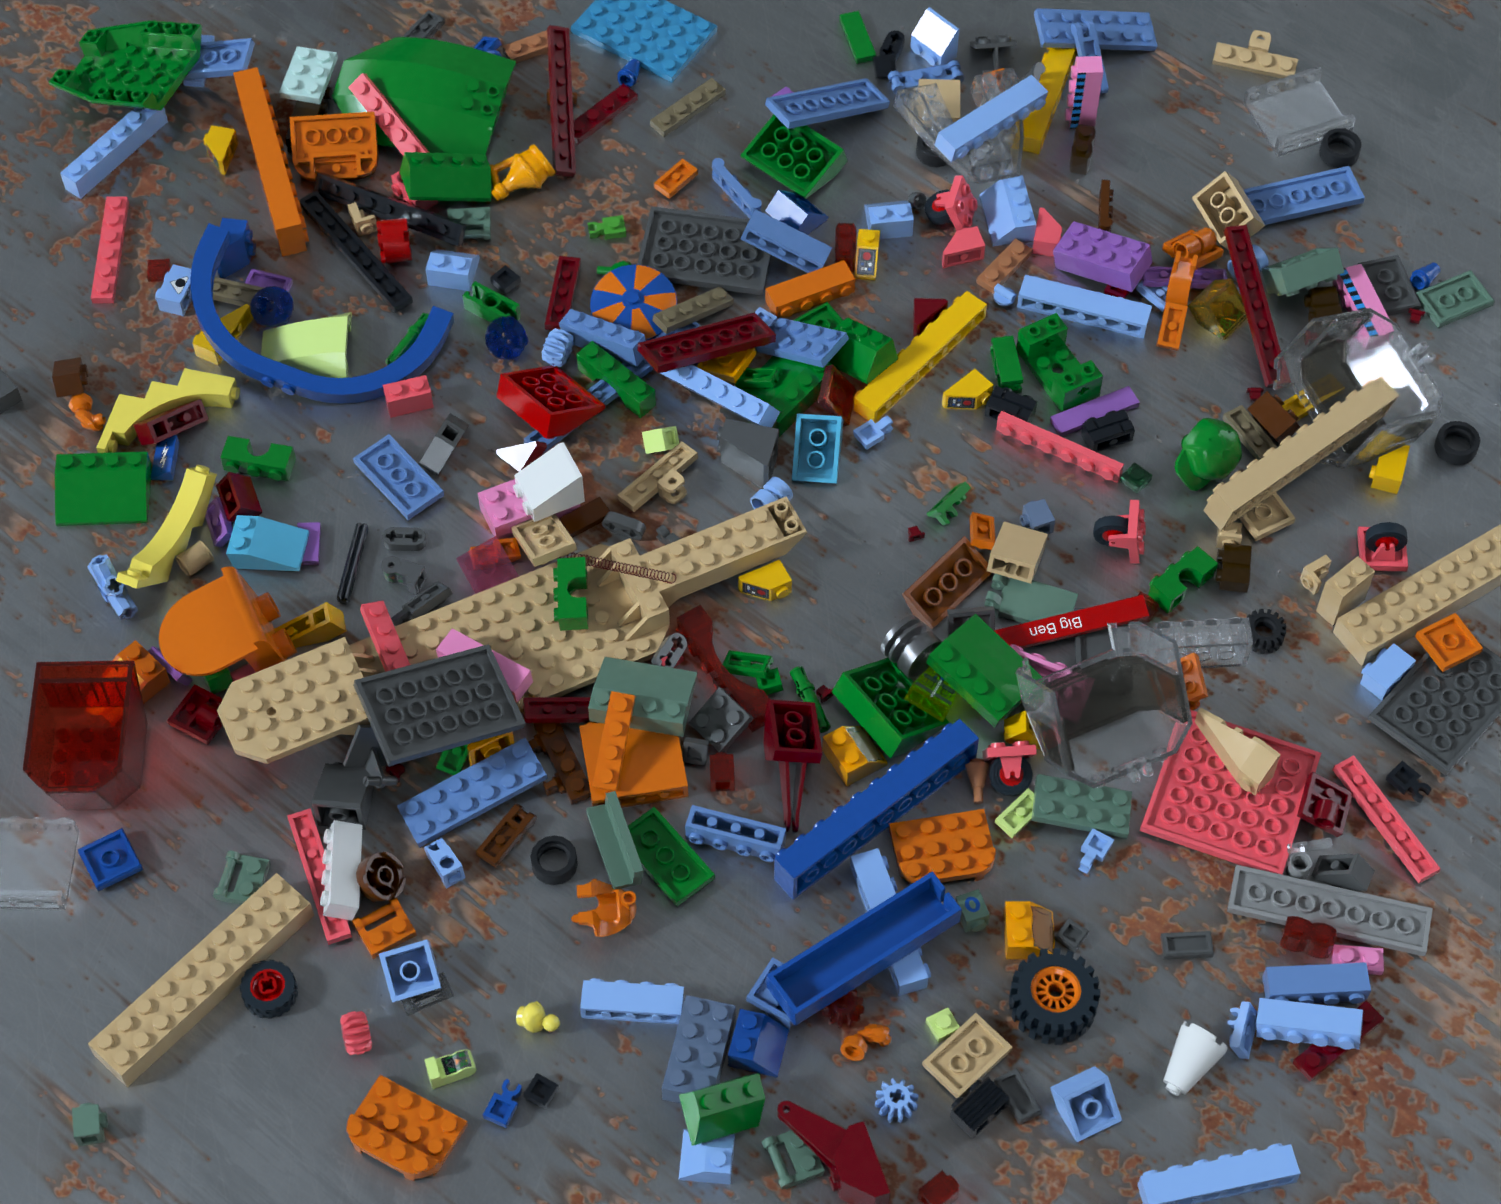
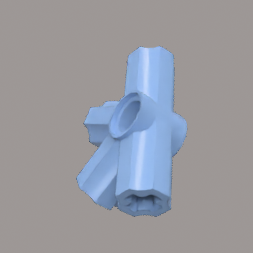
[87,554,138,620]

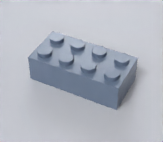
[662,995,736,1104]

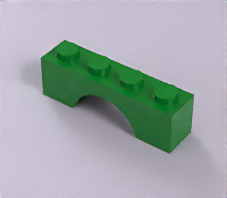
[576,341,656,419]

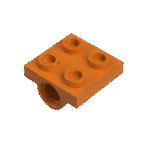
[1162,227,1224,270]
[1153,653,1208,714]

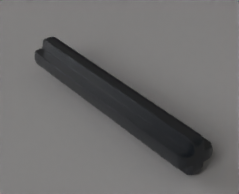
[337,523,368,604]

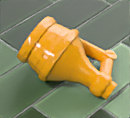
[490,144,556,201]

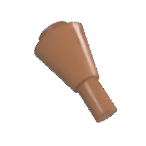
[965,758,989,804]

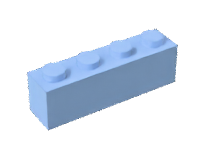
[580,978,684,1024]
[1256,998,1363,1050]

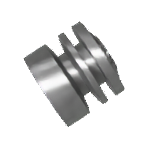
[880,615,942,679]

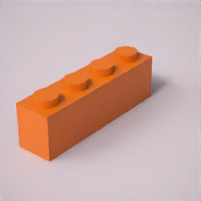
[765,260,855,320]

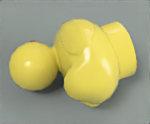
[516,1001,560,1033]

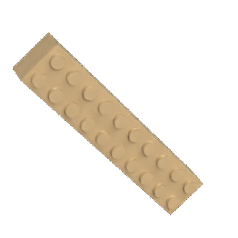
[1203,375,1399,531]
[1333,524,1501,666]
[88,873,314,1087]

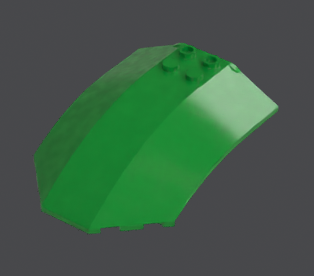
[332,37,516,155]

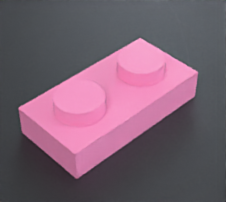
[1331,944,1384,975]

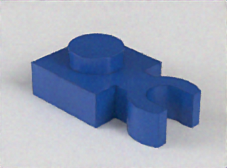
[483,1079,522,1128]

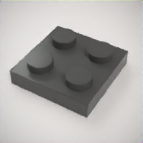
[689,687,754,754]

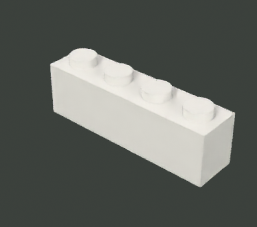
[320,820,362,921]

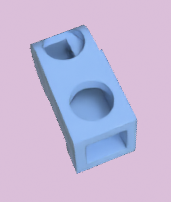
[424,838,465,889]

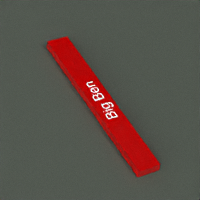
[994,595,1149,649]

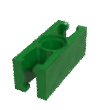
[462,281,521,332]
[990,336,1024,393]

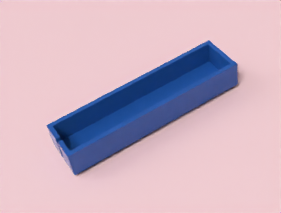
[766,871,962,1026]

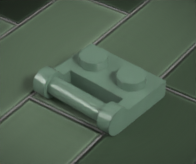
[447,207,491,240]
[213,851,271,905]
[762,1130,825,1190]

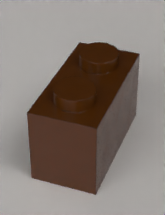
[52,357,89,398]
[1247,391,1301,446]

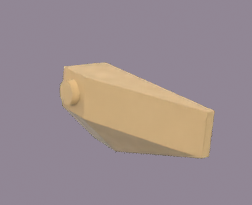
[1195,708,1281,796]

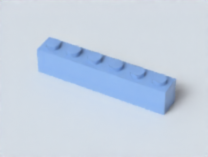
[935,75,1048,162]
[60,108,168,199]
[1017,275,1152,339]
[660,364,780,428]
[850,848,931,996]
[1138,1143,1301,1204]

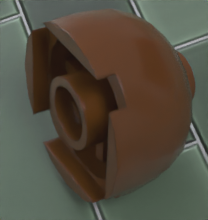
[356,852,406,902]

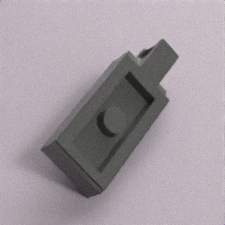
[391,581,453,626]

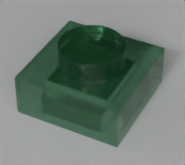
[1120,462,1152,494]

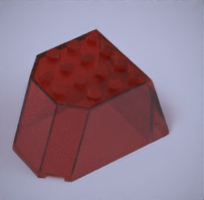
[23,660,148,810]

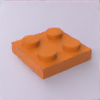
[1415,613,1483,672]

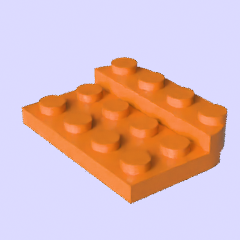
[290,112,379,182]
[889,809,996,884]
[346,1074,468,1181]

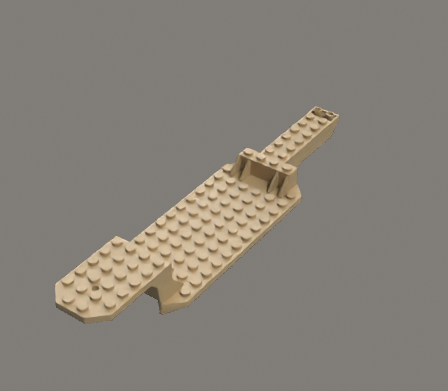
[217,496,807,764]

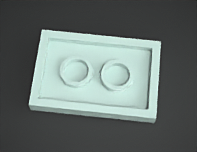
[279,46,338,104]

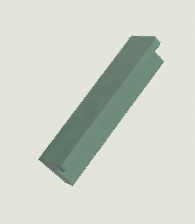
[586,791,644,890]

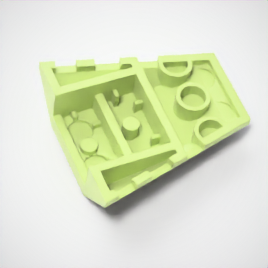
[261,312,352,378]

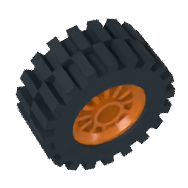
[1009,948,1100,1045]

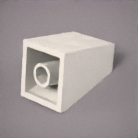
[513,442,585,522]

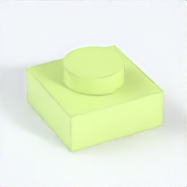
[926,1007,960,1043]

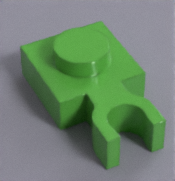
[588,215,626,240]

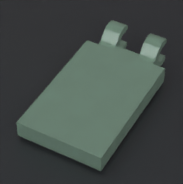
[984,573,1078,623]

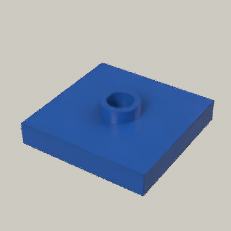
[78,828,143,892]

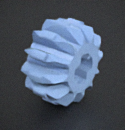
[542,328,574,367]
[875,1078,918,1123]

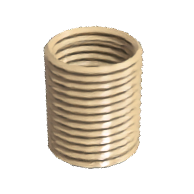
[176,541,214,577]

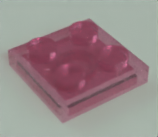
[456,536,519,594]

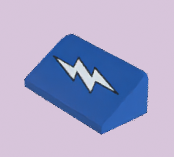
[151,435,180,481]

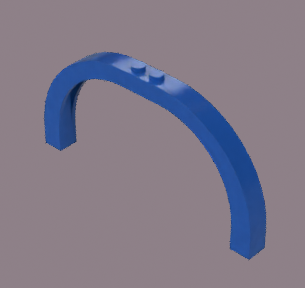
[190,223,454,404]

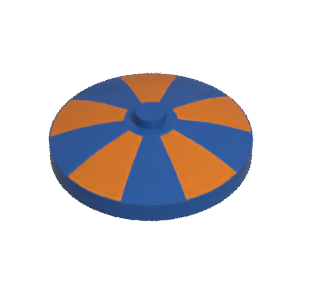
[590,265,677,341]

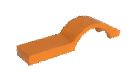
[1156,251,1198,351]

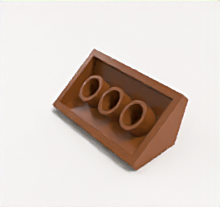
[902,536,992,629]

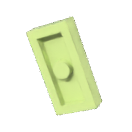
[995,788,1034,838]

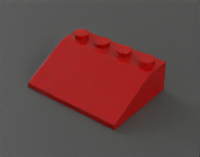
[497,365,605,439]

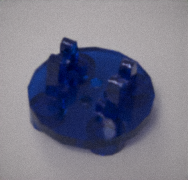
[250,286,294,327]
[485,316,528,360]

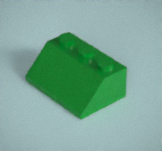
[829,317,898,384]
[679,1073,766,1146]

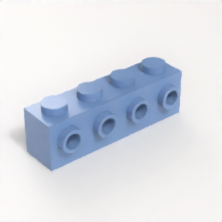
[741,209,832,273]
[559,309,646,367]
[685,805,786,862]
[1262,962,1371,1005]

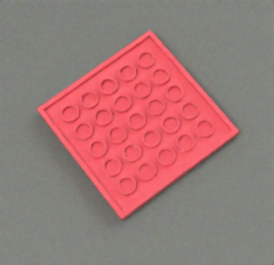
[1140,707,1322,875]

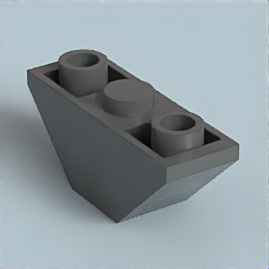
[419,413,469,476]

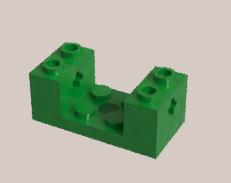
[1016,313,1103,412]

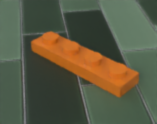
[592,691,636,791]

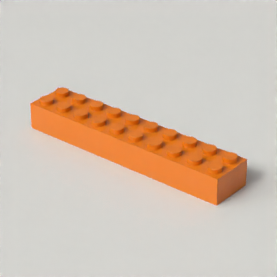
[233,67,309,257]

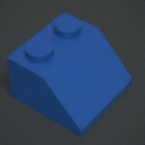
[765,190,829,235]
[217,218,256,279]
[728,1009,789,1078]

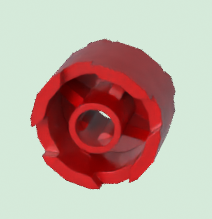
[376,218,412,263]

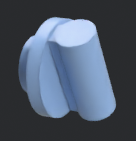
[994,283,1017,306]

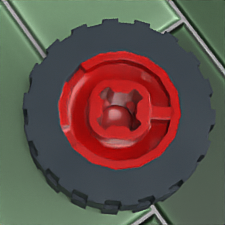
[240,960,298,1019]

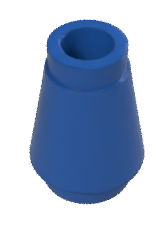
[617,59,641,87]
[1410,263,1441,290]

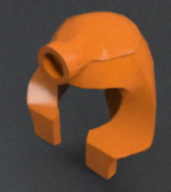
[571,878,637,937]

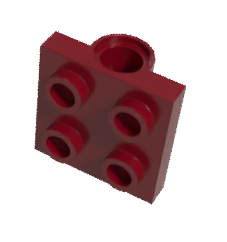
[167,684,223,745]
[1297,772,1353,837]

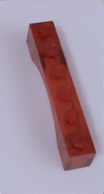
[675,605,770,733]

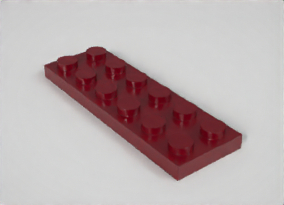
[638,312,776,373]

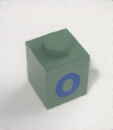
[955,889,990,933]

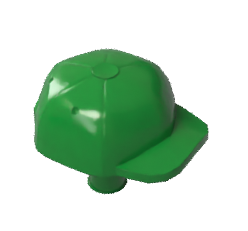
[1175,418,1242,491]

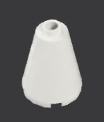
[1163,1021,1228,1096]

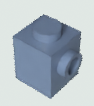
[1020,499,1055,534]

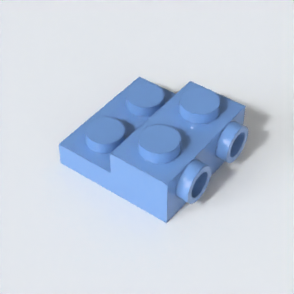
[746,957,793,1029]

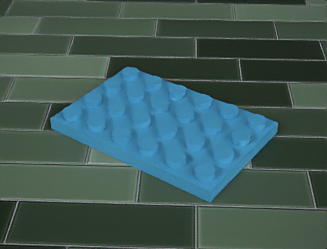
[571,0,717,83]

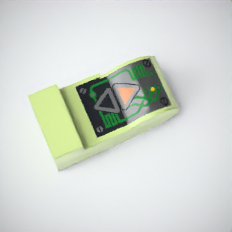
[424,1050,477,1089]

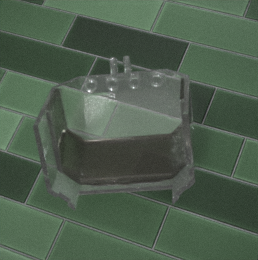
[1273,308,1443,468]
[1015,621,1193,788]

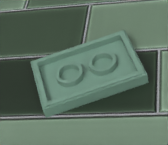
[1416,270,1495,328]

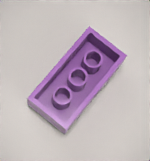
[1053,221,1152,292]

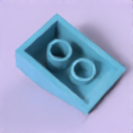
[792,414,844,484]
[226,515,310,571]

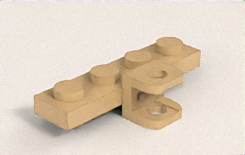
[1212,30,1298,81]
[618,441,698,512]

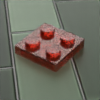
[818,364,856,427]

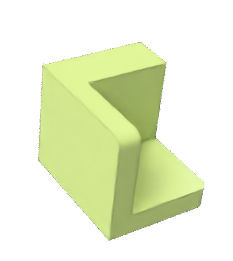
[642,426,679,454]

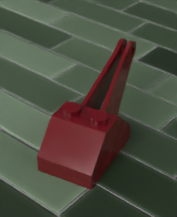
[763,699,823,833]
[777,1101,890,1204]

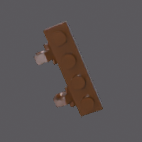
[528,723,591,805]

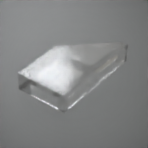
[1287,838,1333,854]

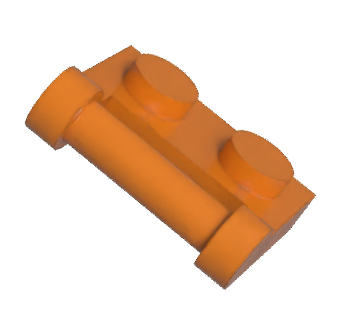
[352,898,417,959]

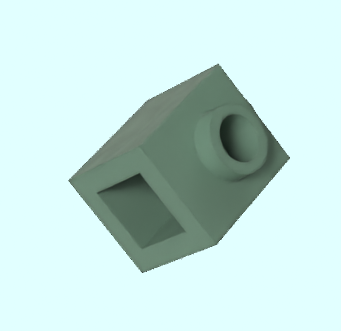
[72,1103,108,1146]

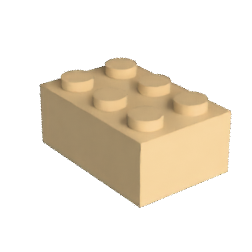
[1192,171,1265,250]

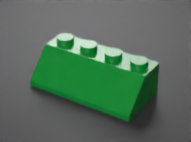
[400,152,491,202]

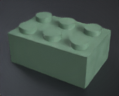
[1261,248,1345,296]

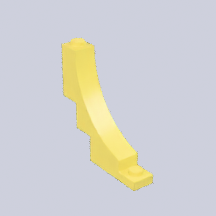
[96,368,240,453]
[116,465,217,589]

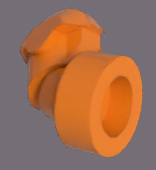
[69,393,106,432]
[840,1024,891,1061]

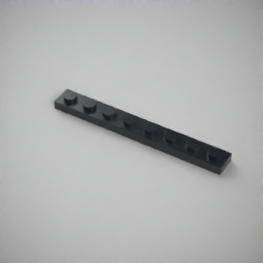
[314,172,467,246]
[299,191,413,313]

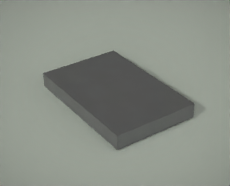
[1357,255,1421,316]

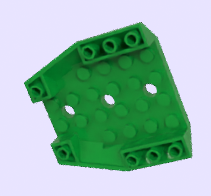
[49,20,202,111]

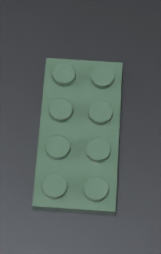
[1031,774,1132,839]

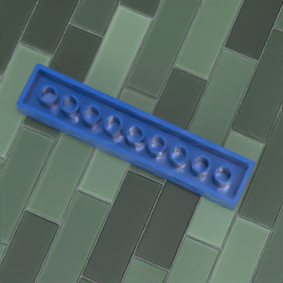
[774,719,979,900]

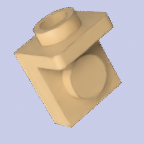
[348,202,377,237]
[1216,522,1242,548]
[1300,555,1332,595]

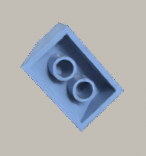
[979,175,1036,246]

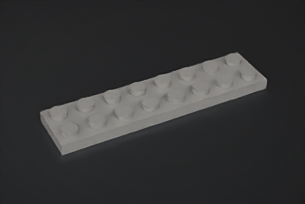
[1227,865,1433,957]

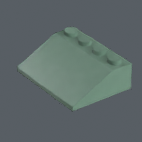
[588,657,698,737]

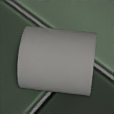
[1286,852,1312,880]

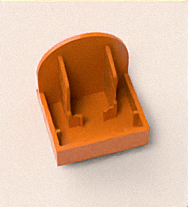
[159,566,297,676]

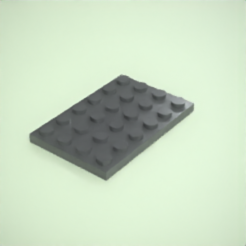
[637,206,771,295]
[353,644,526,766]
[1368,644,1501,776]

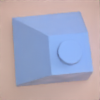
[679,1129,735,1185]

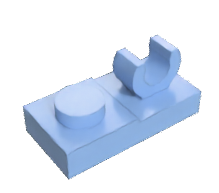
[1227,1001,1258,1059]

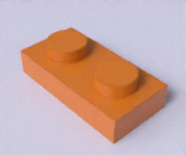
[654,158,698,199]
[969,512,995,550]

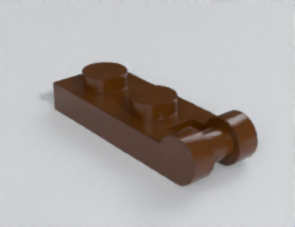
[1098,180,1114,232]
[476,803,537,868]

